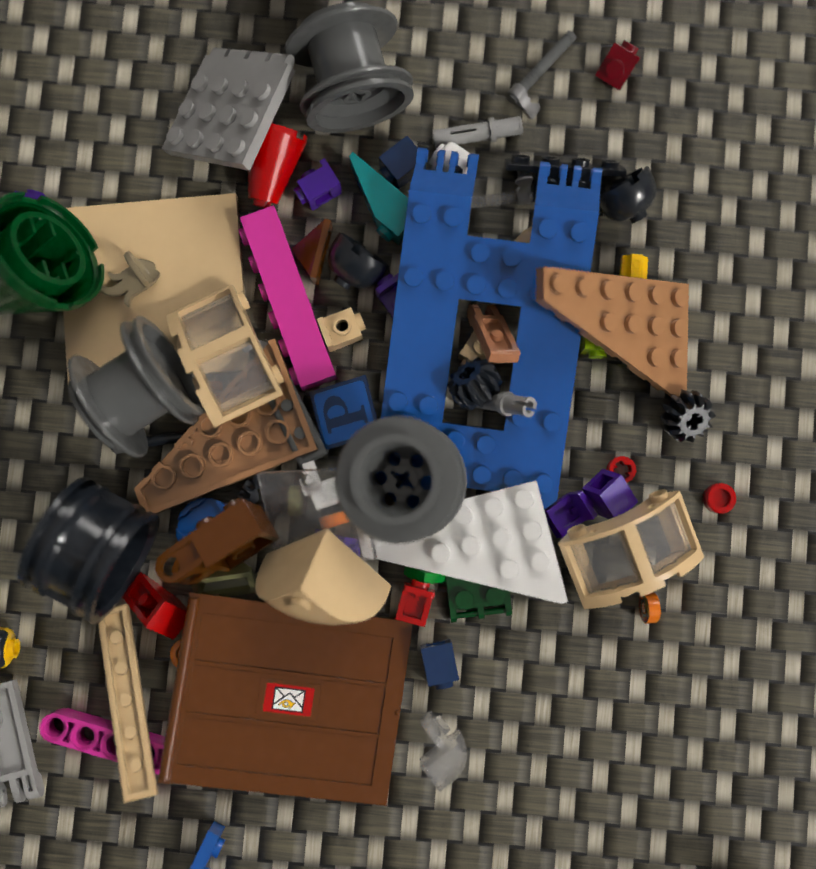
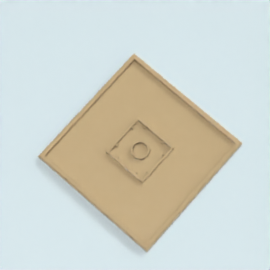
[63,193,250,382]

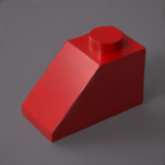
[123,572,187,640]

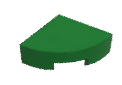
[404,566,446,584]

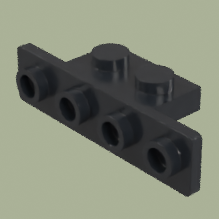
[504,154,627,202]

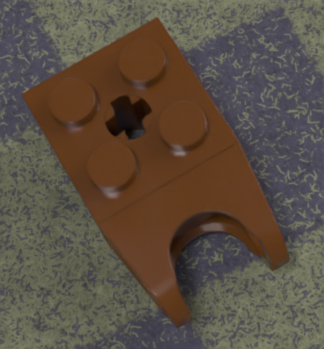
[155,499,280,585]

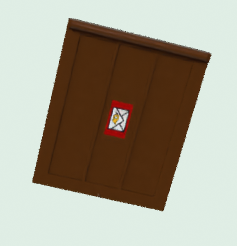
[158,592,413,806]

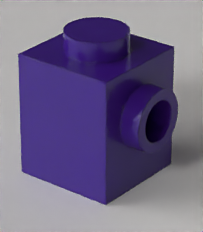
[582,469,638,519]

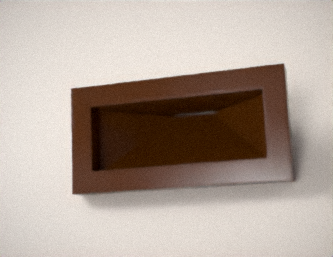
[292,219,333,285]

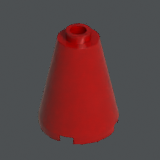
[248,123,308,209]

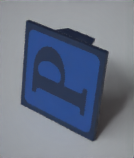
[309,375,377,450]

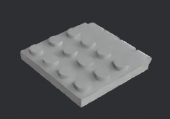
[162,47,295,171]

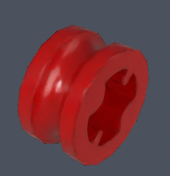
[606,456,637,483]

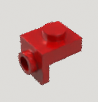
[395,579,435,627]

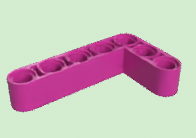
[39,708,165,774]

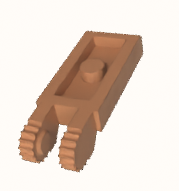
[467,304,520,364]

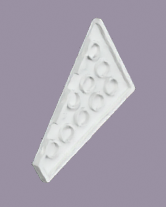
[358,481,568,604]

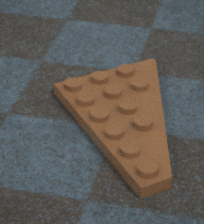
[536,267,689,397]
[134,338,318,514]

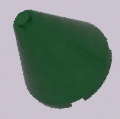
[0,192,104,315]

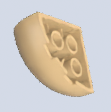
[255,528,391,625]

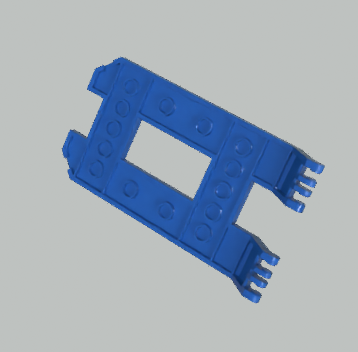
[376,147,602,510]

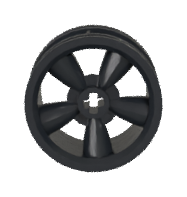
[17,477,160,624]

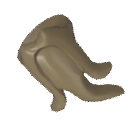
[99,251,161,307]

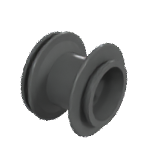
[284,2,414,133]
[67,316,206,458]
[335,416,467,544]

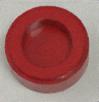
[703,483,736,514]

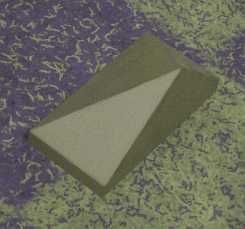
[190,562,256,597]

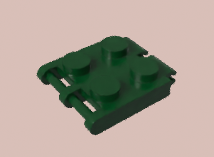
[446,576,512,623]

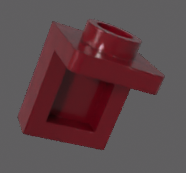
[595,40,642,91]

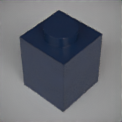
[378,136,418,190]
[420,639,459,690]

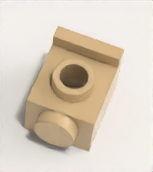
[317,307,366,352]

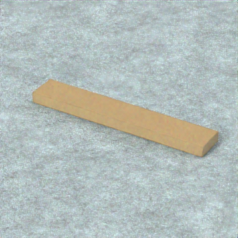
[98,604,159,803]

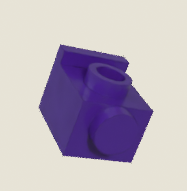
[293,158,342,211]

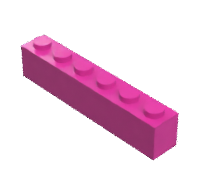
[238,205,337,391]

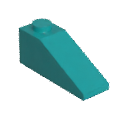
[349,152,408,245]

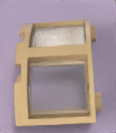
[166,284,285,427]
[558,489,704,609]

